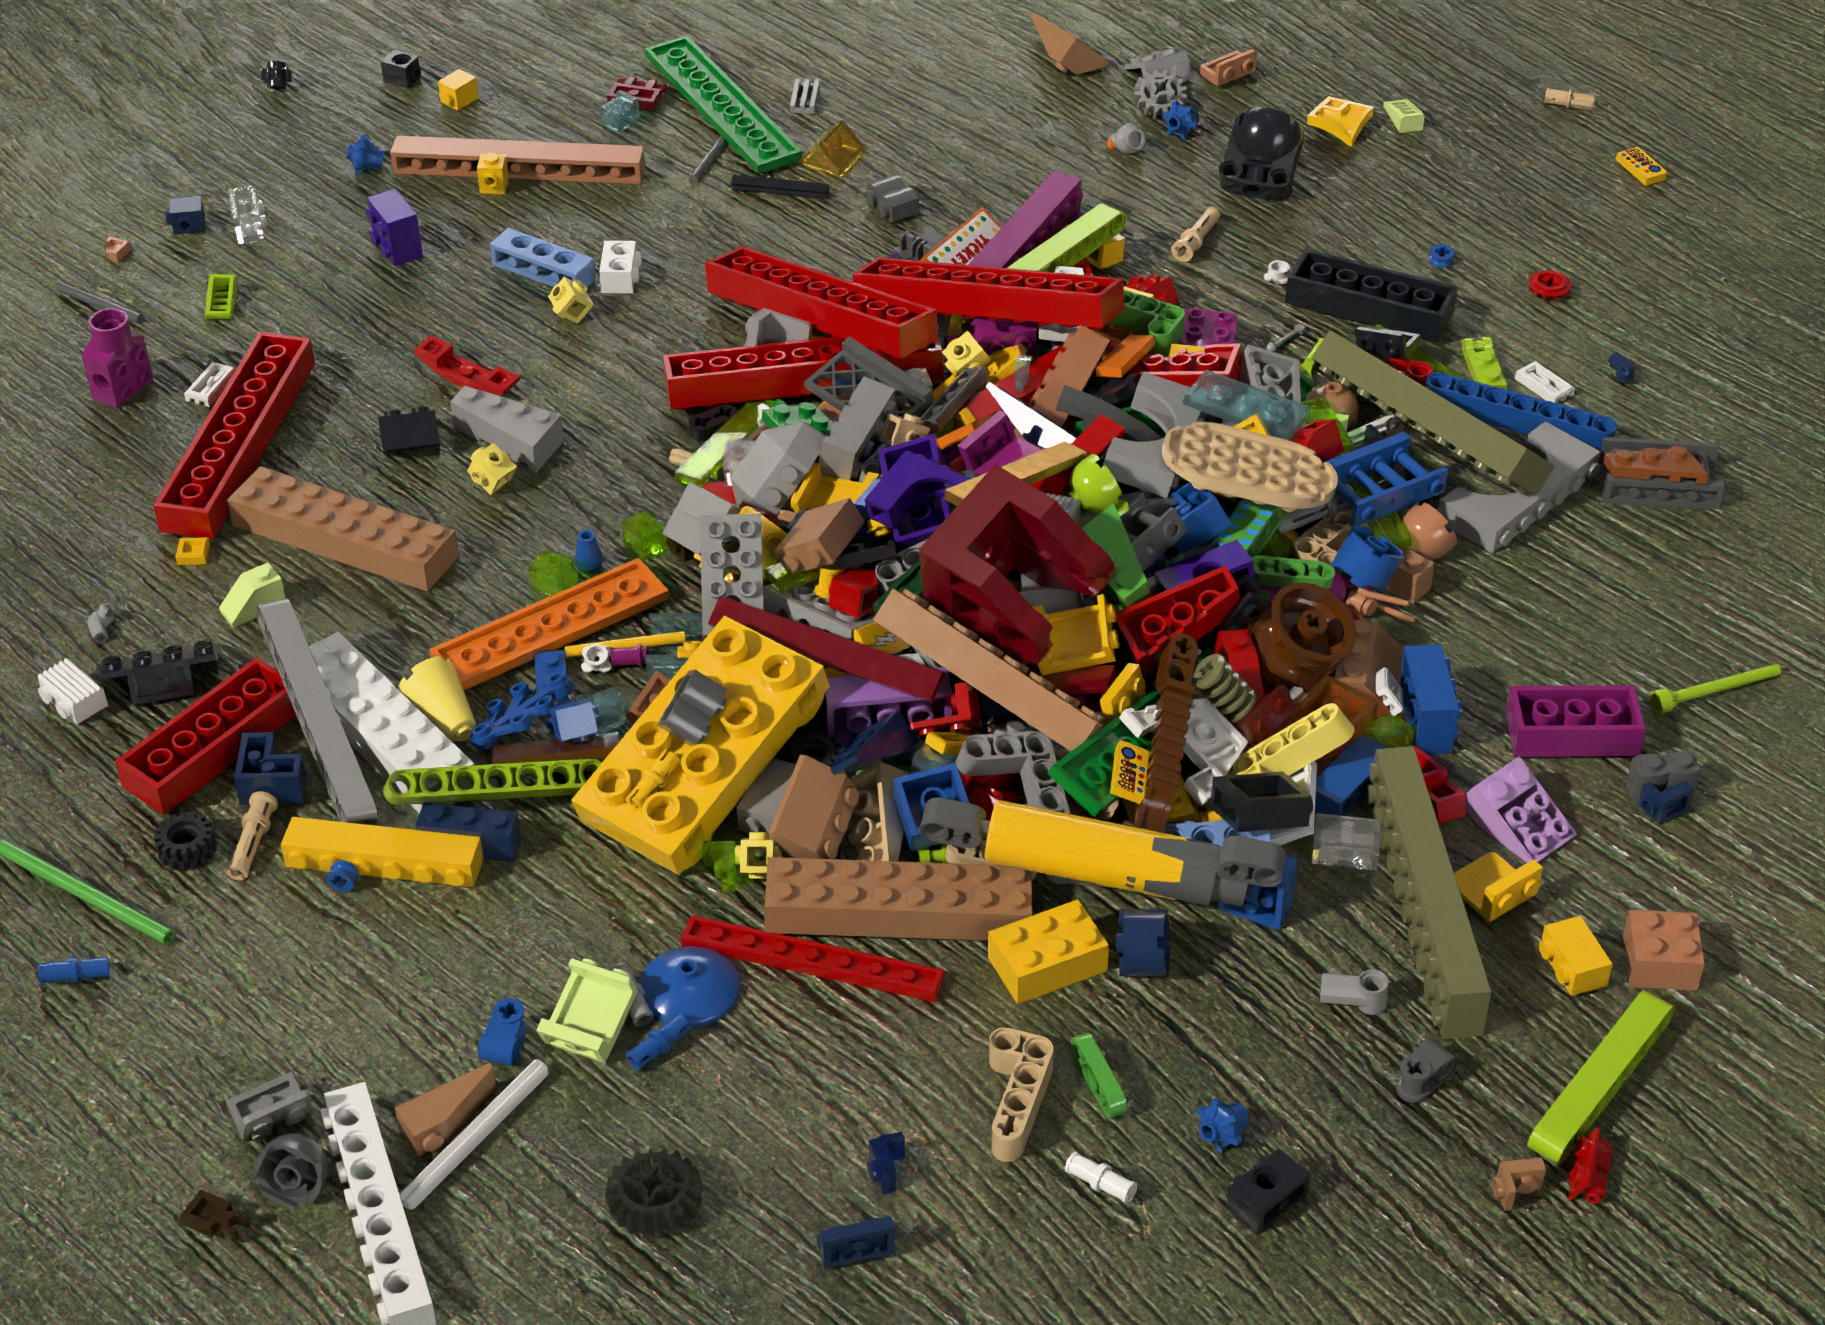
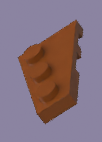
[1603,446,1708,484]

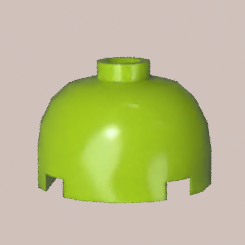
[1067,454,1124,515]

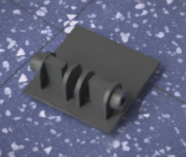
[893,229,945,261]

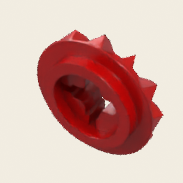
[1528,270,1571,301]

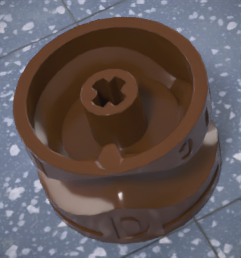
[1249,583,1357,693]

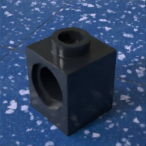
[380,49,421,89]

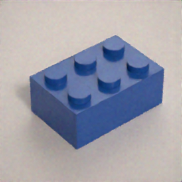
[1399,644,1462,755]

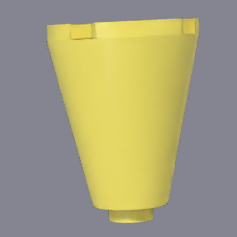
[398,656,476,742]

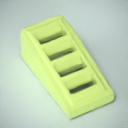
[1383,99,1425,133]

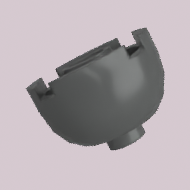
[253,1133,329,1207]

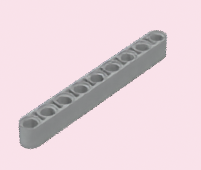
[256,598,377,825]

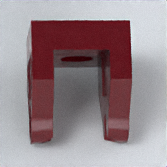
[919,464,1116,664]

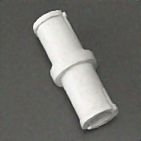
[1065,1152,1137,1204]

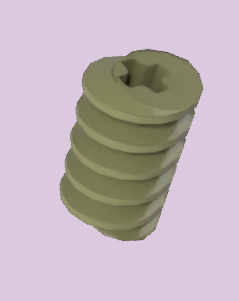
[1193,654,1256,723]

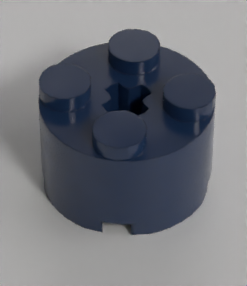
[1116,909,1170,976]

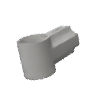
[1320,970,1389,1015]

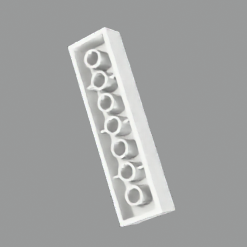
[309,632,474,814]

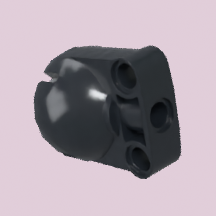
[1219,107,1304,201]

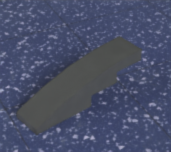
[1056,385,1162,442]

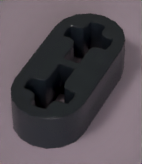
[689,404,738,441]

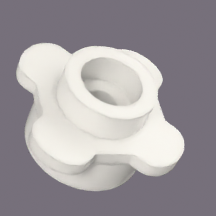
[1264,260,1292,284]
[581,644,612,673]

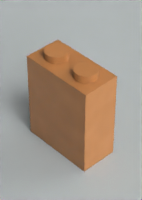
[774,498,865,576]

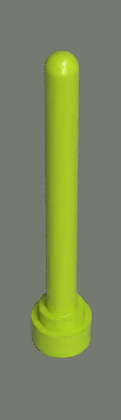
[1649,664,1782,715]

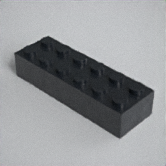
[1285,248,1458,342]

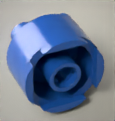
[1331,526,1403,591]

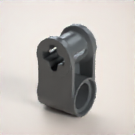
[1397,1039,1459,1103]

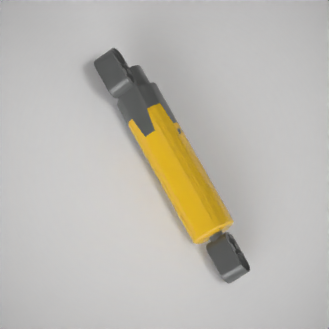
[920,798,1285,906]

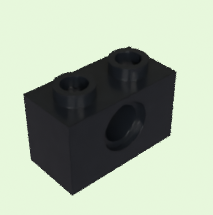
[1226,1148,1310,1235]

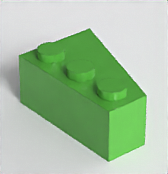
[1081,503,1151,610]

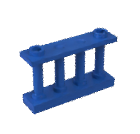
[1323,432,1448,527]

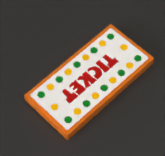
[920,207,1002,265]

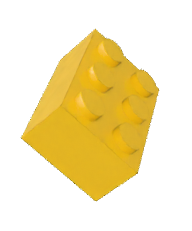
[988,899,1109,1004]

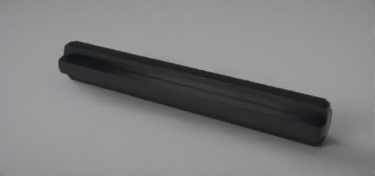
[730,175,830,199]

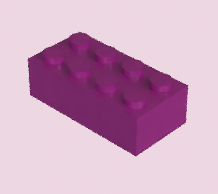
[1505,685,1646,757]

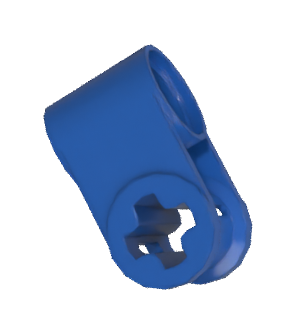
[478,998,527,1066]

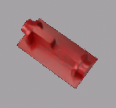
[1568,1127,1613,1204]

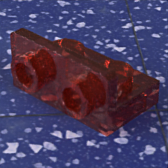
[1233,685,1296,747]

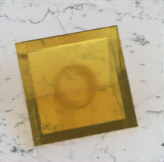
[798,119,865,176]

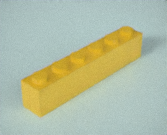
[281,817,483,887]

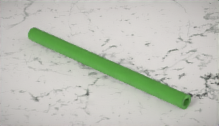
[0,839,175,945]

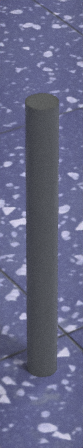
[689,135,727,183]
[57,282,144,324]

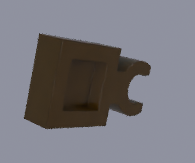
[180,1190,250,1242]

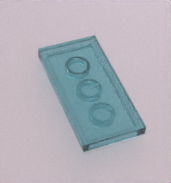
[1183,370,1311,441]

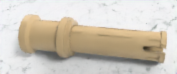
[1171,207,1220,262]
[227,791,278,881]

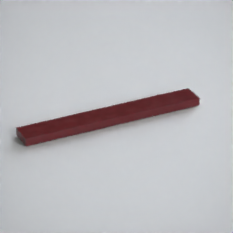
[708,596,945,703]

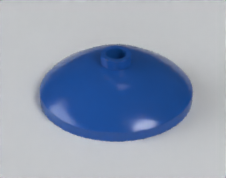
[639,946,740,1028]

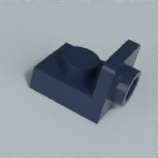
[1639,781,1694,825]

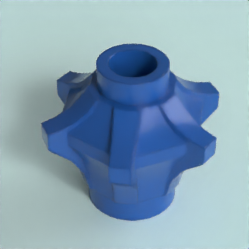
[1162,101,1199,140]
[346,134,384,174]
[1197,1098,1249,1153]

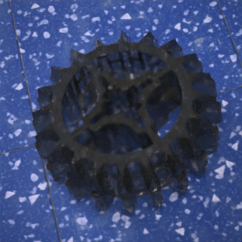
[605,1146,703,1239]

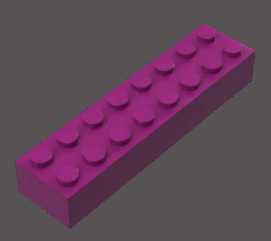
[968,171,1083,268]

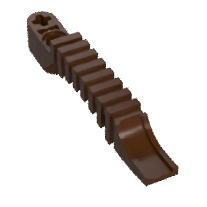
[1134,633,1198,833]

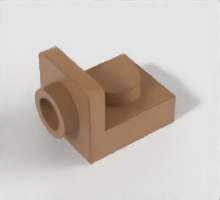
[1492,1157,1546,1211]

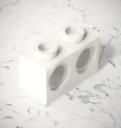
[599,241,642,293]

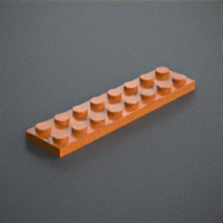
[429,558,669,690]

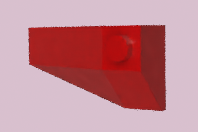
[1127,344,1241,404]

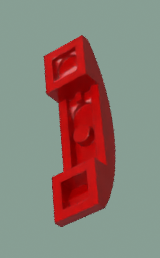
[414,335,520,396]

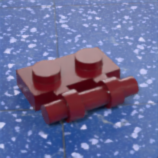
[607,76,667,110]

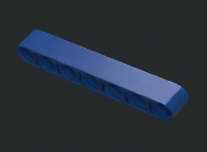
[1425,372,1617,451]

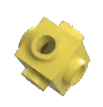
[548,277,594,324]
[942,331,991,376]
[467,443,517,495]
[735,832,782,879]

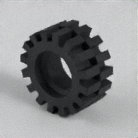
[784,730,840,767]
[154,811,217,871]

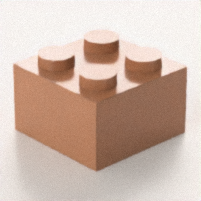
[1623,910,1704,990]

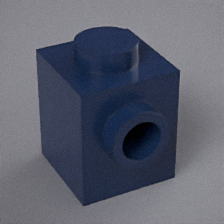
[165,196,206,235]

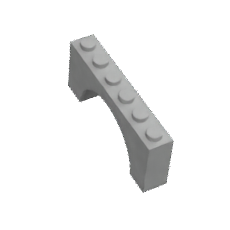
[1102,372,1210,498]
[1439,421,1601,554]

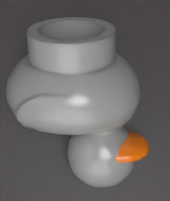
[1107,123,1145,154]

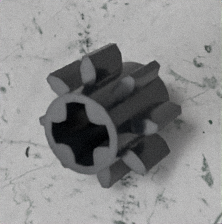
[261,61,292,90]

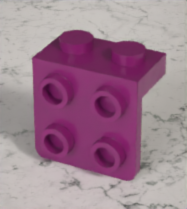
[958,410,1042,476]

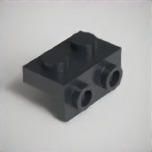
[1355,327,1422,360]
[1210,574,1270,640]

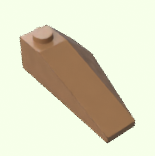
[1031,12,1109,75]

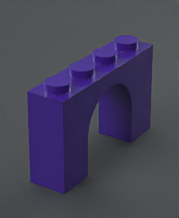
[865,450,972,529]

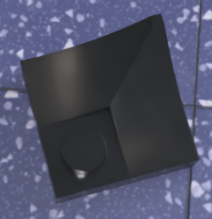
[1071,373,1140,417]
[836,536,897,570]

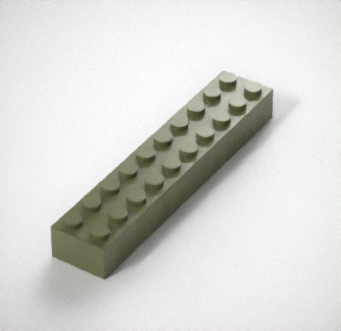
[1312,330,1555,495]
[1366,746,1491,1039]

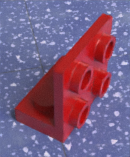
[910,682,983,739]

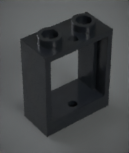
[1210,771,1313,832]

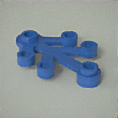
[469,672,575,750]

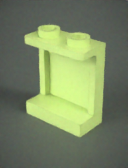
[536,959,638,1063]

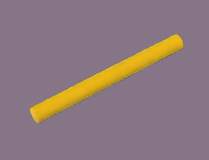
[565,631,686,658]

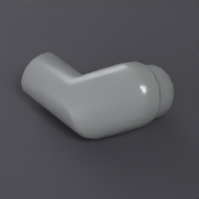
[87,603,116,644]

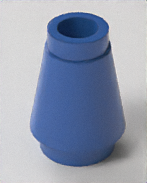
[574,530,604,574]

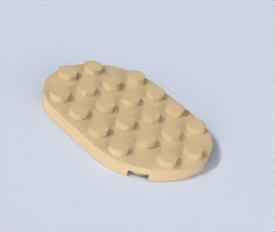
[1162,422,1338,512]

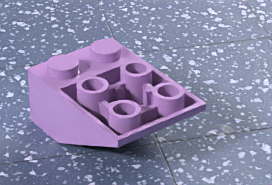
[1465,756,1577,863]

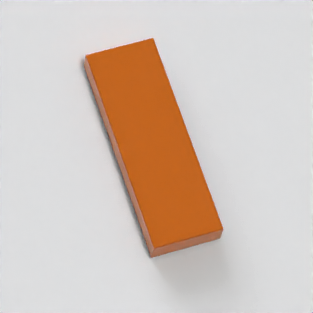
[1095,335,1155,378]

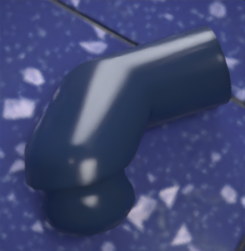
[1608,352,1635,383]

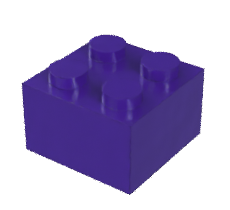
[366,188,423,266]

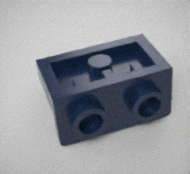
[817,1216,895,1269]

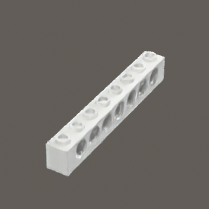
[320,1082,437,1325]

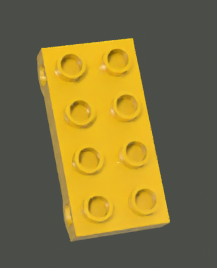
[571,616,830,875]

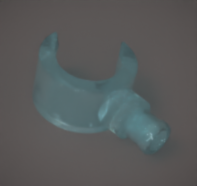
[1014,354,1032,392]

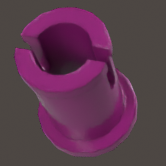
[610,644,649,668]

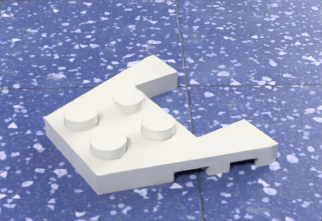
[1119,698,1248,807]

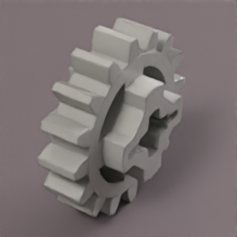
[1133,70,1187,119]

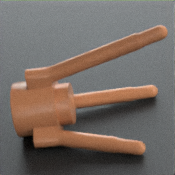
[1346,587,1415,623]

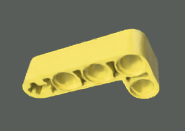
[1232,703,1354,776]

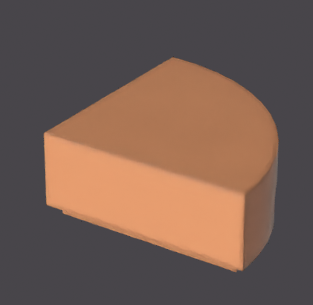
[105,236,132,263]

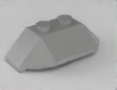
[730,421,826,516]

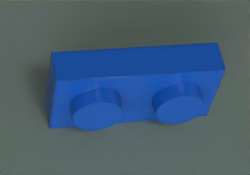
[535,650,568,702]

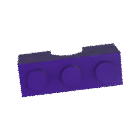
[1154,540,1256,594]

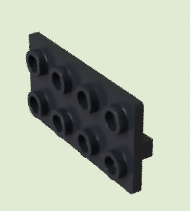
[95,640,220,705]

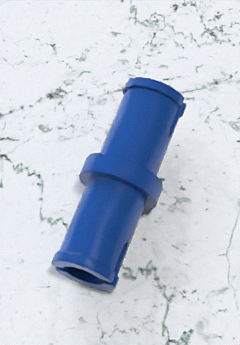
[38,956,110,984]
[625,1013,692,1071]

